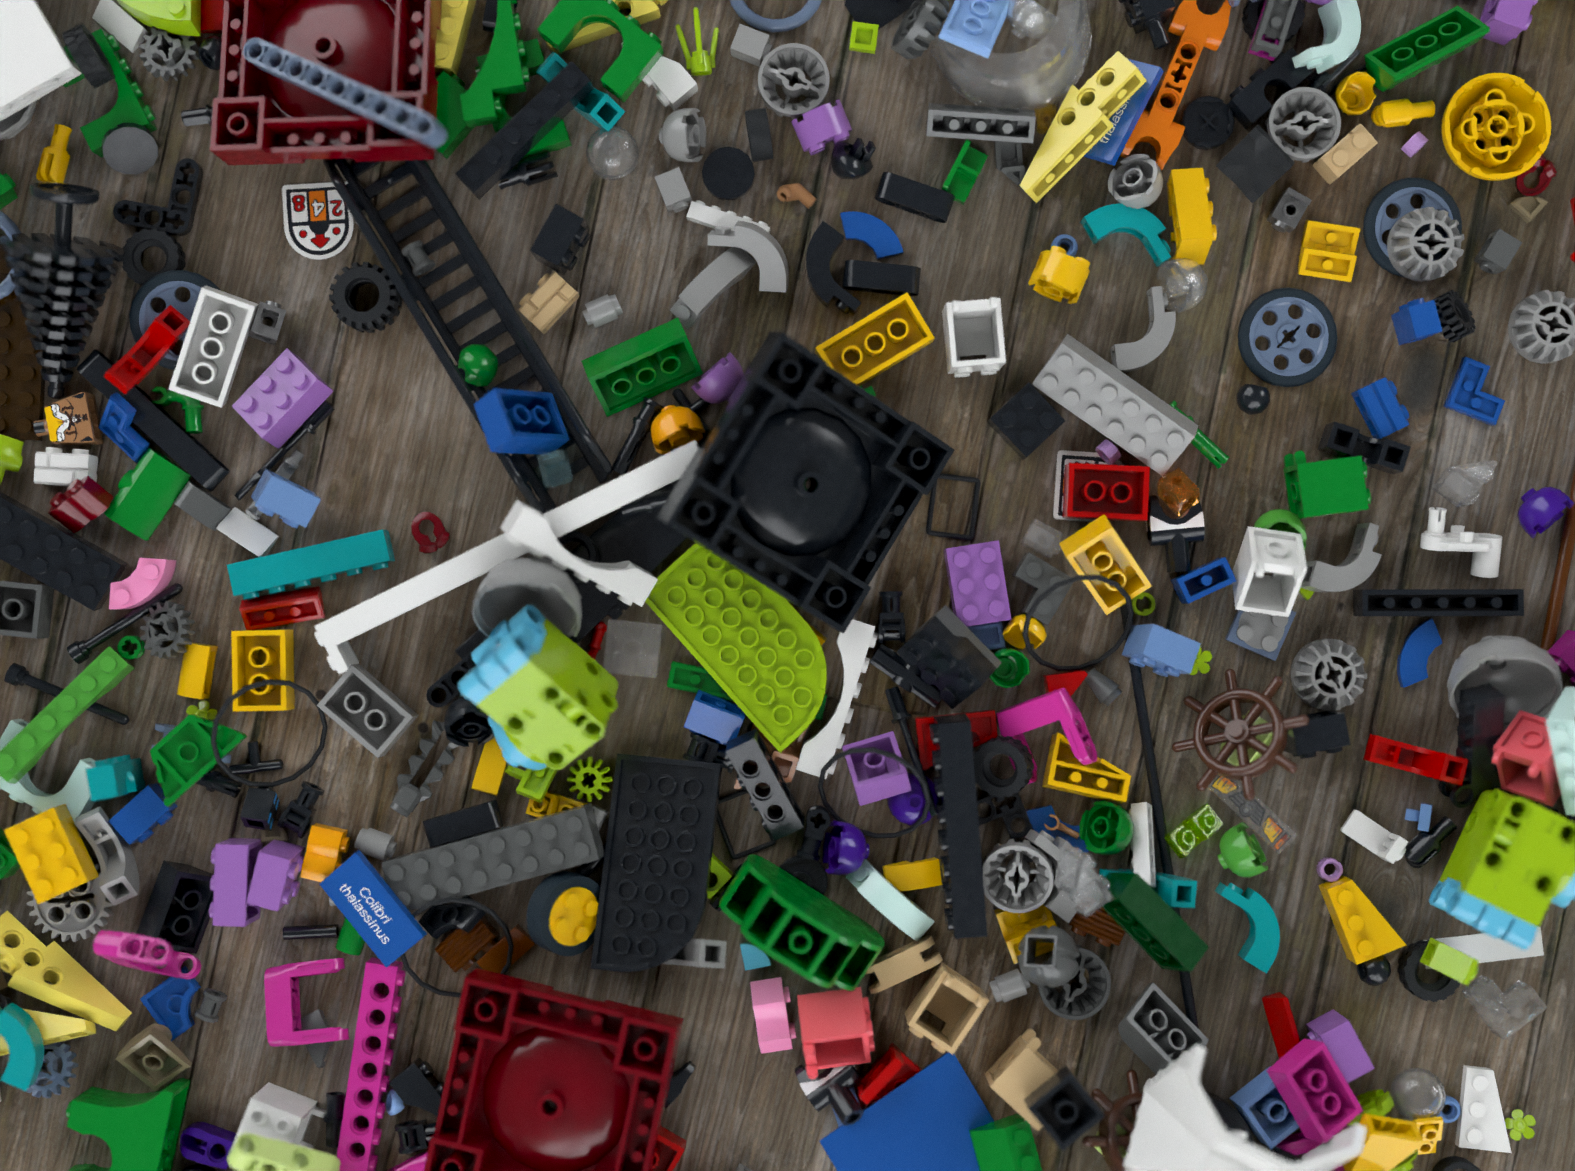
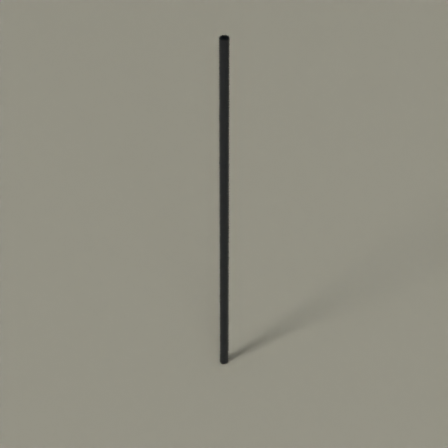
[1120,603,1199,1029]

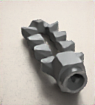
[389,720,459,818]

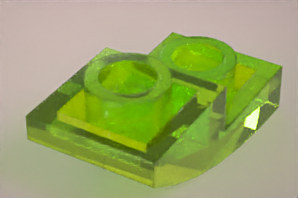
[1164,803,1224,859]

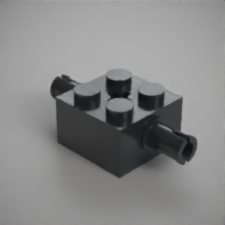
[1118,0,1175,50]

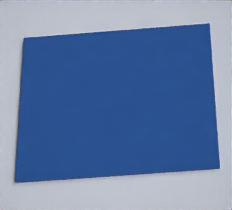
[819,1052,994,1171]

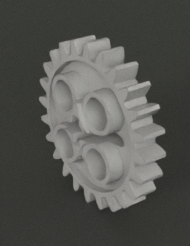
[26,857,114,942]

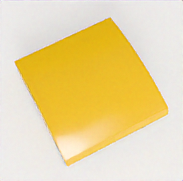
[1298,220,1360,282]
[994,905,1057,964]

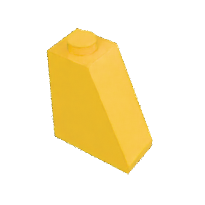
[1343,1113,1423,1171]

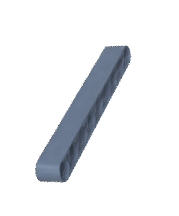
[243,38,447,148]

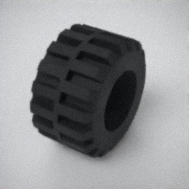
[329,262,402,333]

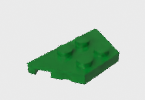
[150,714,247,807]

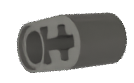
[174,481,231,531]

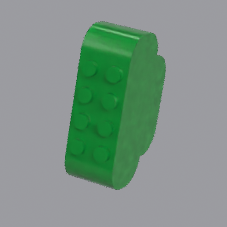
[719,854,885,991]

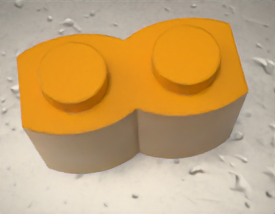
[300,823,350,882]

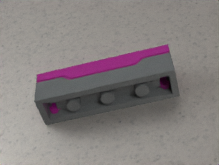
[1248,0,1298,61]

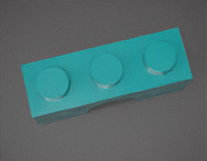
[85,754,145,801]

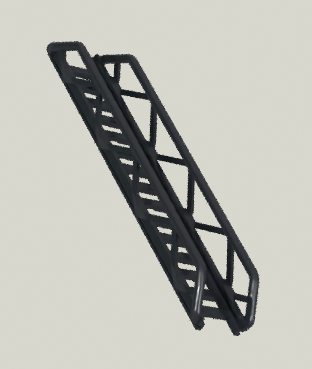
[323,158,613,514]

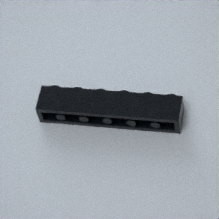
[455,61,594,200]
[1353,589,1524,616]

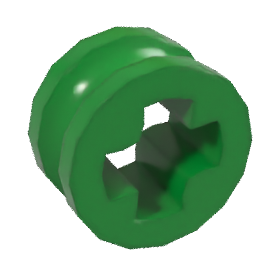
[118,636,145,659]

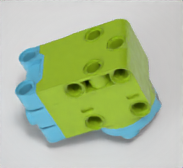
[458,605,619,770]
[1429,789,1575,950]

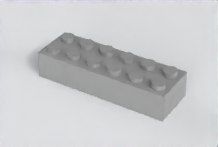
[1032,334,1198,476]

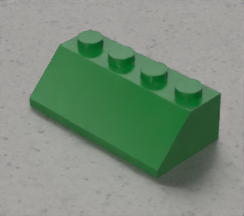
[1364,6,1490,92]
[581,318,703,417]
[969,1113,1042,1171]

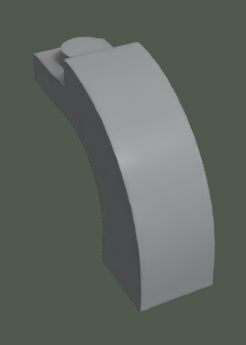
[708,221,789,292]
[670,247,756,329]
[1110,286,1176,373]
[1300,523,1382,592]
[74,807,139,906]
[1025,829,1086,923]

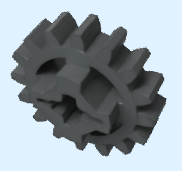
[139,27,199,81]
[140,601,195,659]

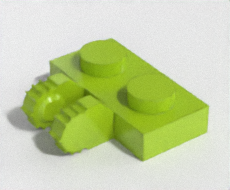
[505,765,558,803]

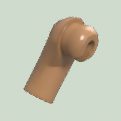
[777,183,817,209]

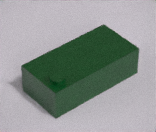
[1091,872,1209,972]

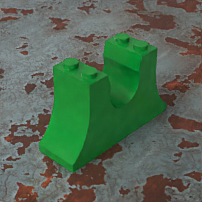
[66,1078,190,1171]

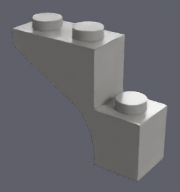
[663,939,727,969]

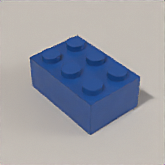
[474,388,570,455]

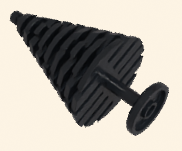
[0,182,125,399]

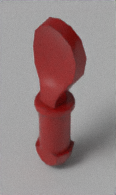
[587,621,607,660]

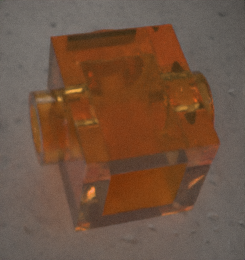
[1157,467,1200,517]

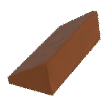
[476,924,535,974]

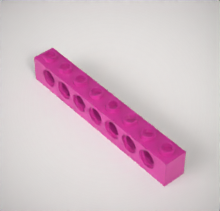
[337,957,406,1171]

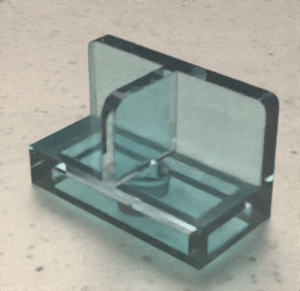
[536,449,573,490]

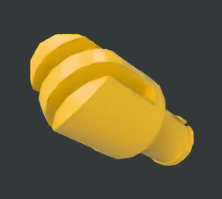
[1371,98,1435,128]
[36,124,72,183]

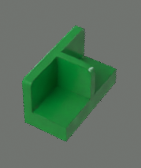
[941,139,988,205]

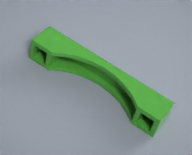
[0,646,134,784]

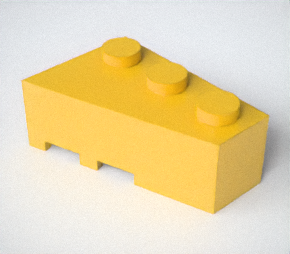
[1167,168,1217,266]
[1042,732,1131,804]
[1318,876,1406,965]

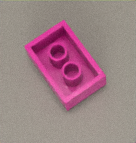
[1266,1039,1363,1143]

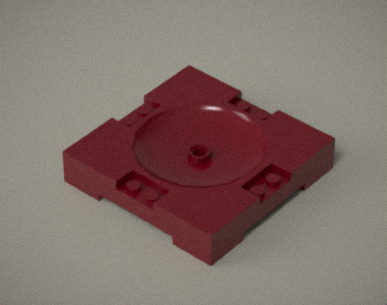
[210,0,442,165]
[424,968,684,1171]

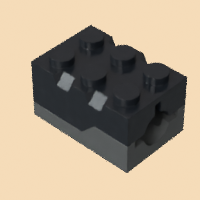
[897,605,1002,709]

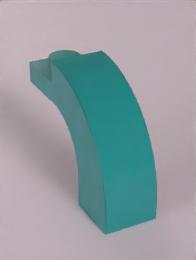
[536,52,625,132]
[1080,203,1171,267]
[1098,868,1197,908]
[1215,882,1280,974]
[0,1003,44,1091]

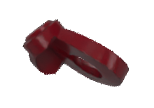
[1515,155,1557,196]
[411,512,450,554]

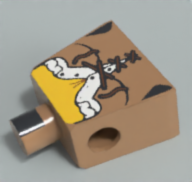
[33,392,103,445]

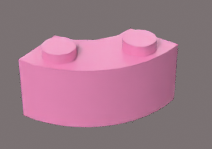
[109,558,176,609]
[750,977,796,1054]

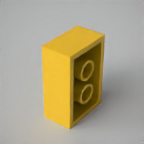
[1059,514,1152,615]
[231,630,295,712]
[4,804,99,904]

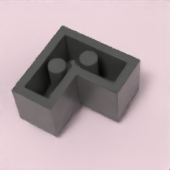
[1012,552,1073,625]

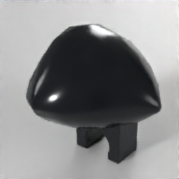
[831,138,876,180]

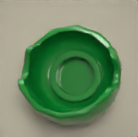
[458,344,498,386]
[989,648,1030,688]

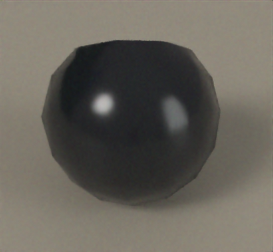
[198,36,222,71]
[1236,384,1270,415]
[1357,955,1391,986]

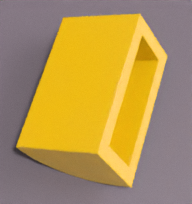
[177,642,218,699]

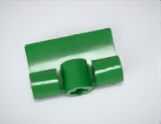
[104,447,192,541]

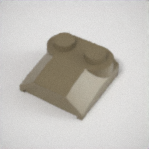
[116,1024,192,1092]

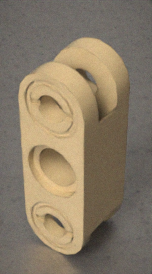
[866,935,943,994]

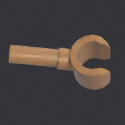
[1044,814,1079,839]

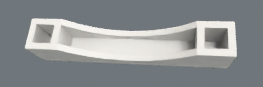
[500,500,658,607]
[796,619,878,779]

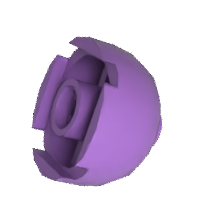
[691,352,744,404]

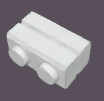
[34,447,98,486]

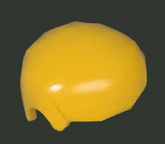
[1335,72,1376,115]
[1002,614,1047,650]

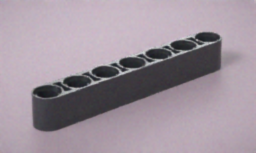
[77,349,230,492]

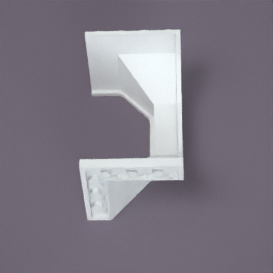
[1123,1044,1367,1171]

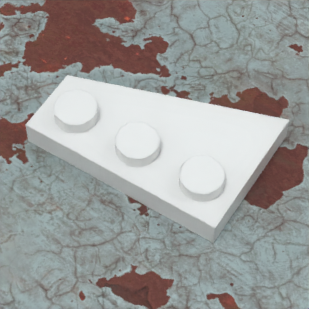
[1455,1065,1511,1153]

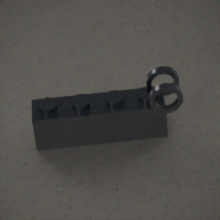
[1438,683,1505,808]

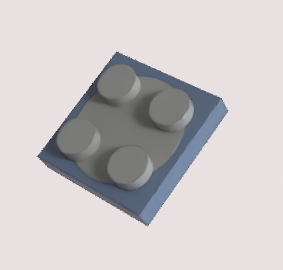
[1225,610,1297,661]

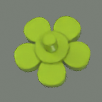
[1190,647,1212,675]
[186,700,217,720]
[1504,1109,1536,1141]

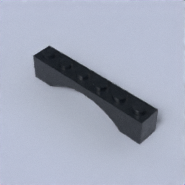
[389,1057,445,1117]

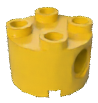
[1028,246,1090,304]

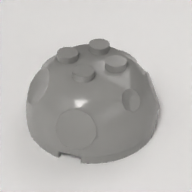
[472,558,582,638]
[1447,636,1563,732]

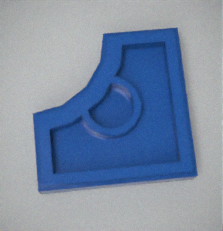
[140,966,201,1041]

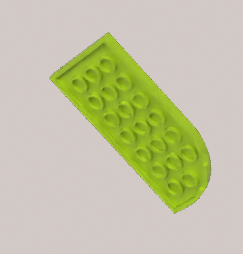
[645,543,827,753]

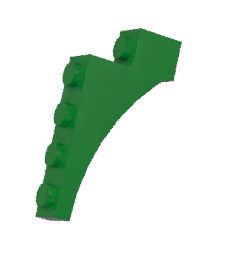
[460,0,530,128]

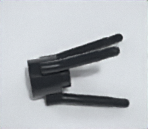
[1307,50,1366,97]

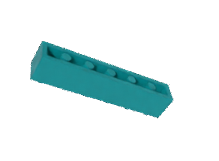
[227,529,395,600]

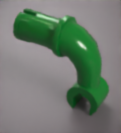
[152,386,204,434]

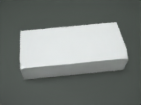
[92,0,150,53]
[216,507,279,557]

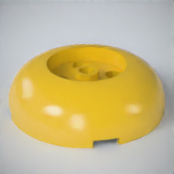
[1441,73,1551,181]

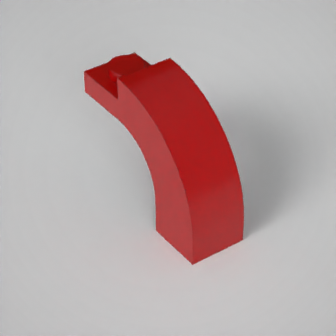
[104,305,190,395]
[1363,734,1468,786]

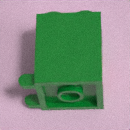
[1283,450,1371,519]

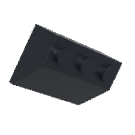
[136,860,214,954]

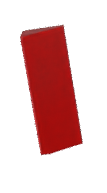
[239,586,325,630]
[1262,992,1300,1059]

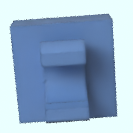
[1405,802,1433,832]

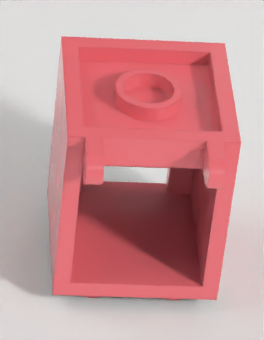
[1492,710,1561,807]
[797,987,875,1079]

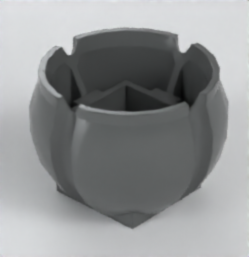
[1017,925,1080,988]

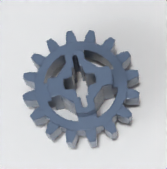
[23,1042,78,1098]

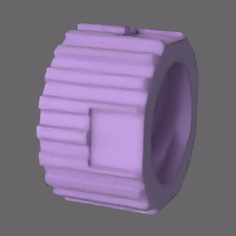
[1401,131,1428,158]
[1095,439,1121,465]
[1316,857,1343,882]

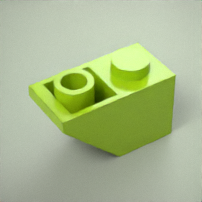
[1419,938,1479,986]

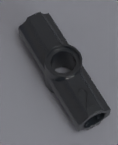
[869,644,941,708]

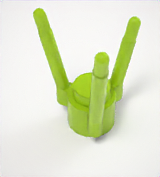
[675,7,719,76]

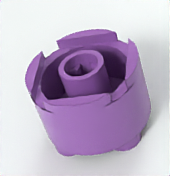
[791,100,852,156]

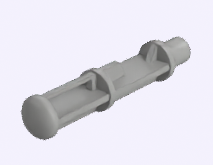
[246,449,304,520]

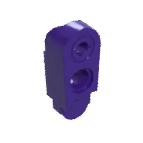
[180,1121,237,1170]

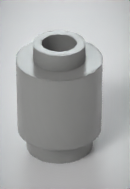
[582,294,623,328]
[355,828,397,861]
[989,968,1030,1003]

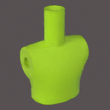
[0,434,24,486]

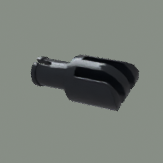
[498,151,558,190]
[1404,816,1457,868]

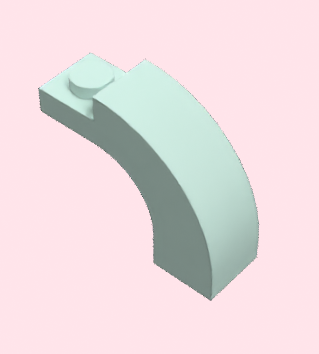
[1292,0,1361,74]
[846,859,935,941]

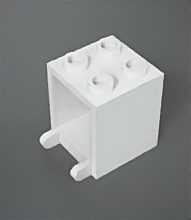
[942,297,1006,378]
[1232,526,1307,617]
[231,1082,326,1149]

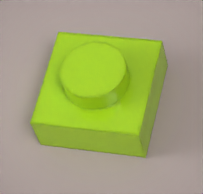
[849,21,879,54]

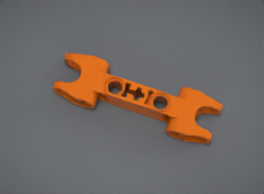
[1120,0,1231,171]

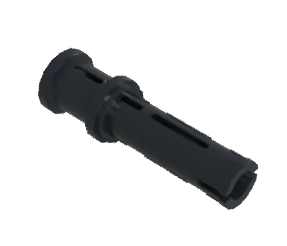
[612,397,664,475]

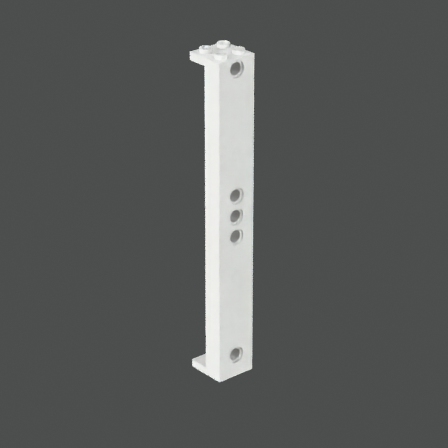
[314,440,701,674]

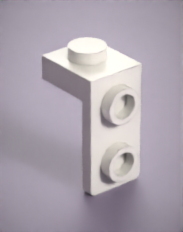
[1340,809,1408,864]

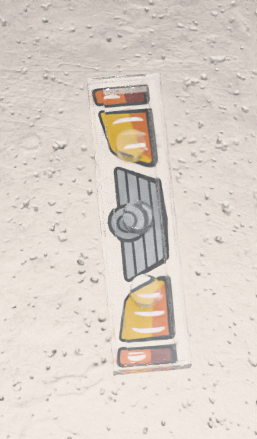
[1208,775,1297,854]

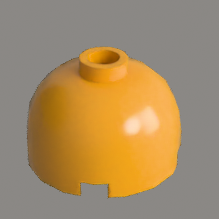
[651,405,705,454]

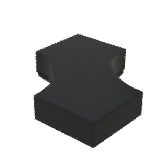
[418,895,486,939]

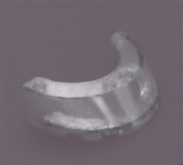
[931,0,1092,112]

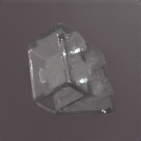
[1054,844,1113,917]

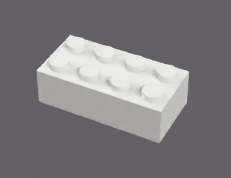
[168,286,259,408]

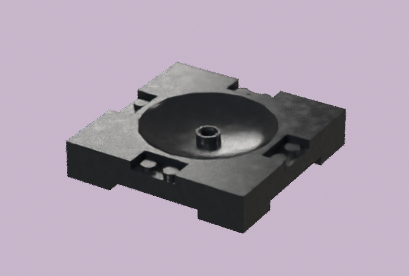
[656,332,954,634]

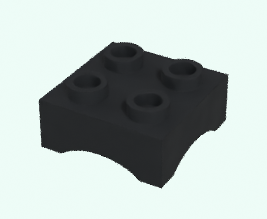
[1216,125,1295,204]

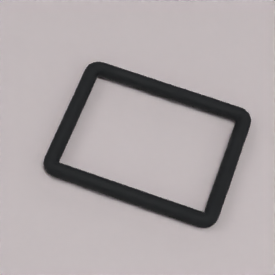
[926,473,981,540]
[716,789,776,860]

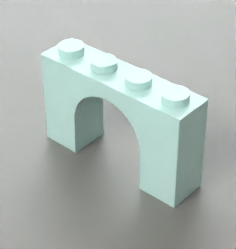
[1546,687,1575,815]
[0,719,95,827]

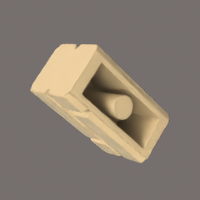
[1313,124,1377,184]
[518,271,580,334]

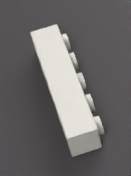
[686,200,770,233]
[1129,802,1156,888]

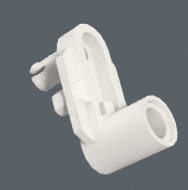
[1420,507,1503,578]

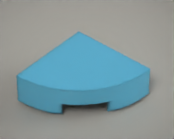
[740,943,771,971]

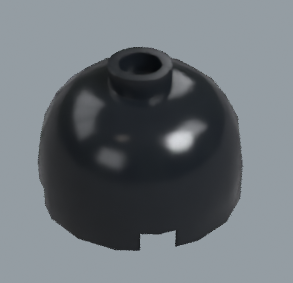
[444,697,494,747]

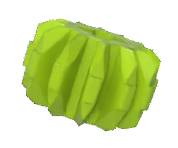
[567,756,613,802]

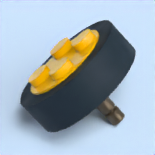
[526,871,600,956]

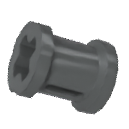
[401,240,435,276]
[195,988,228,1023]

